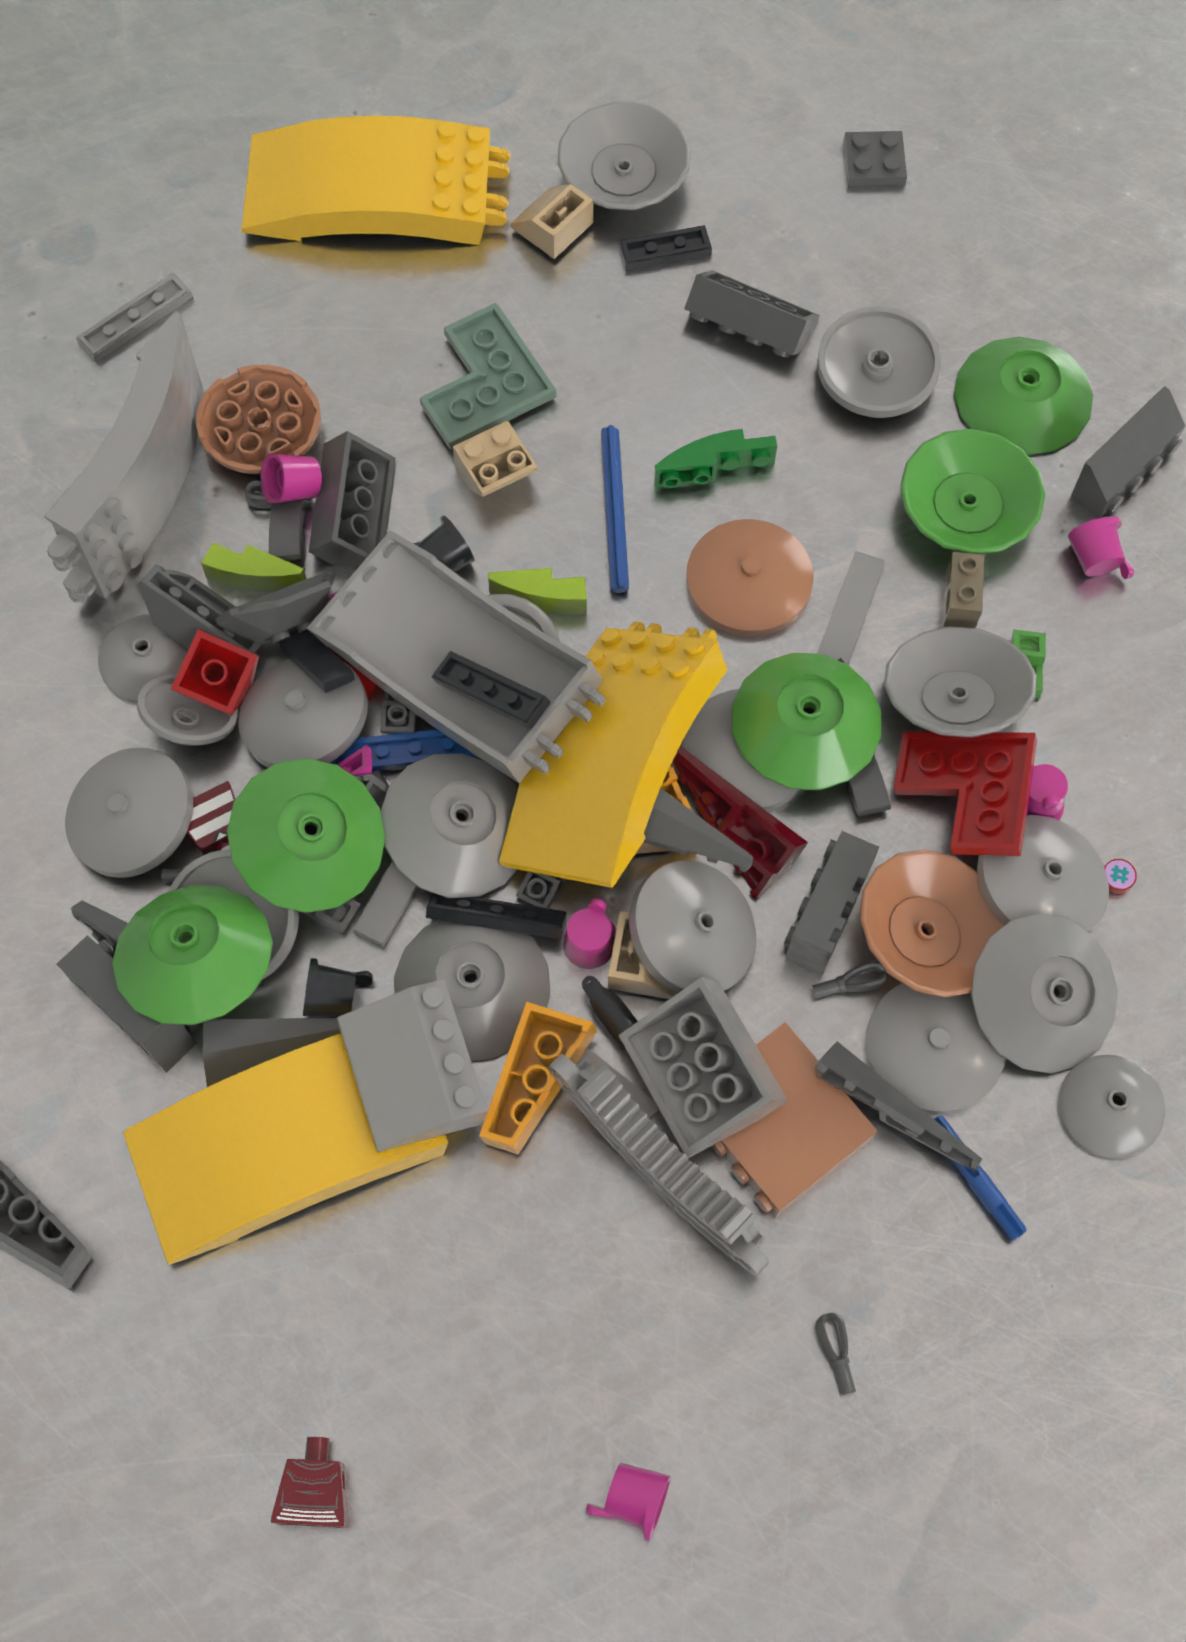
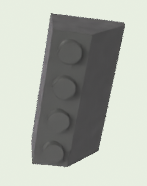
[684,270,820,357]
[1071,386,1185,518]
[308,431,395,567]

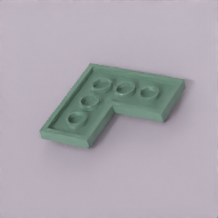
[420,303,557,450]

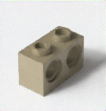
[943,552,985,628]

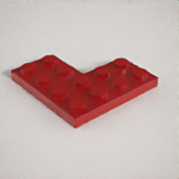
[893,732,1037,856]

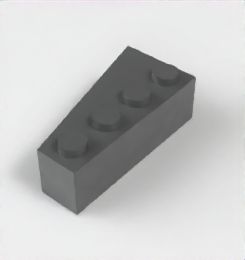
[784,831,879,974]
[56,935,197,1073]
[0,1160,91,1290]

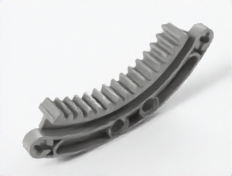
[548,1054,770,1276]

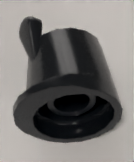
[414,515,475,572]
[303,958,373,1017]

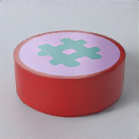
[1104,859,1137,894]

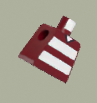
[185,781,236,856]

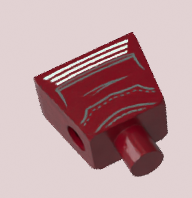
[271,1437,349,1528]

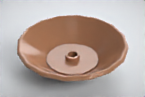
[860,849,1005,998]

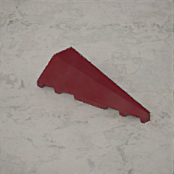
[672,746,808,899]

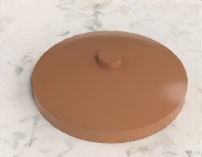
[686,519,814,637]

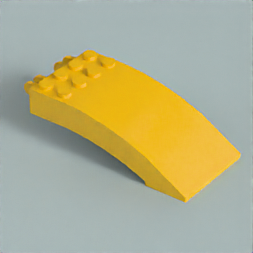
[241,116,510,246]
[499,621,728,888]
[123,1033,448,1265]

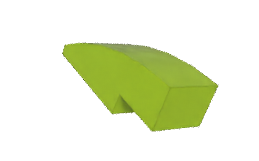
[201,543,307,592]
[488,568,587,615]

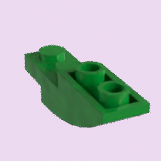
[654,429,777,488]

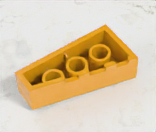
[479,1002,597,1155]

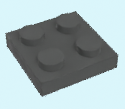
[844,131,907,186]

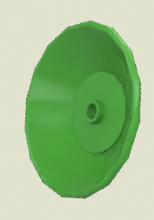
[954,336,1093,456]
[900,428,1045,554]
[732,653,881,790]
[227,758,386,913]
[112,885,273,1025]

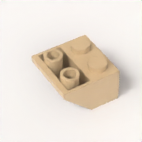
[510,184,593,259]
[453,420,538,497]
[608,911,677,999]

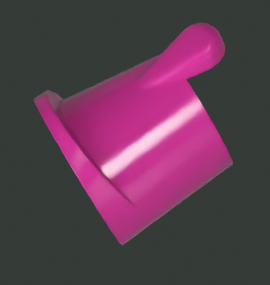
[260,454,322,503]
[1067,516,1134,579]
[1027,764,1068,820]
[563,898,616,969]
[586,1463,671,1542]

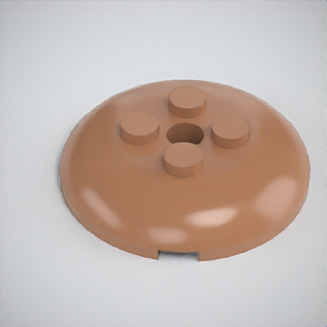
[196,364,321,474]

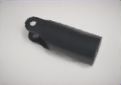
[582,976,638,1050]

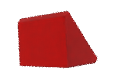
[171,630,259,716]

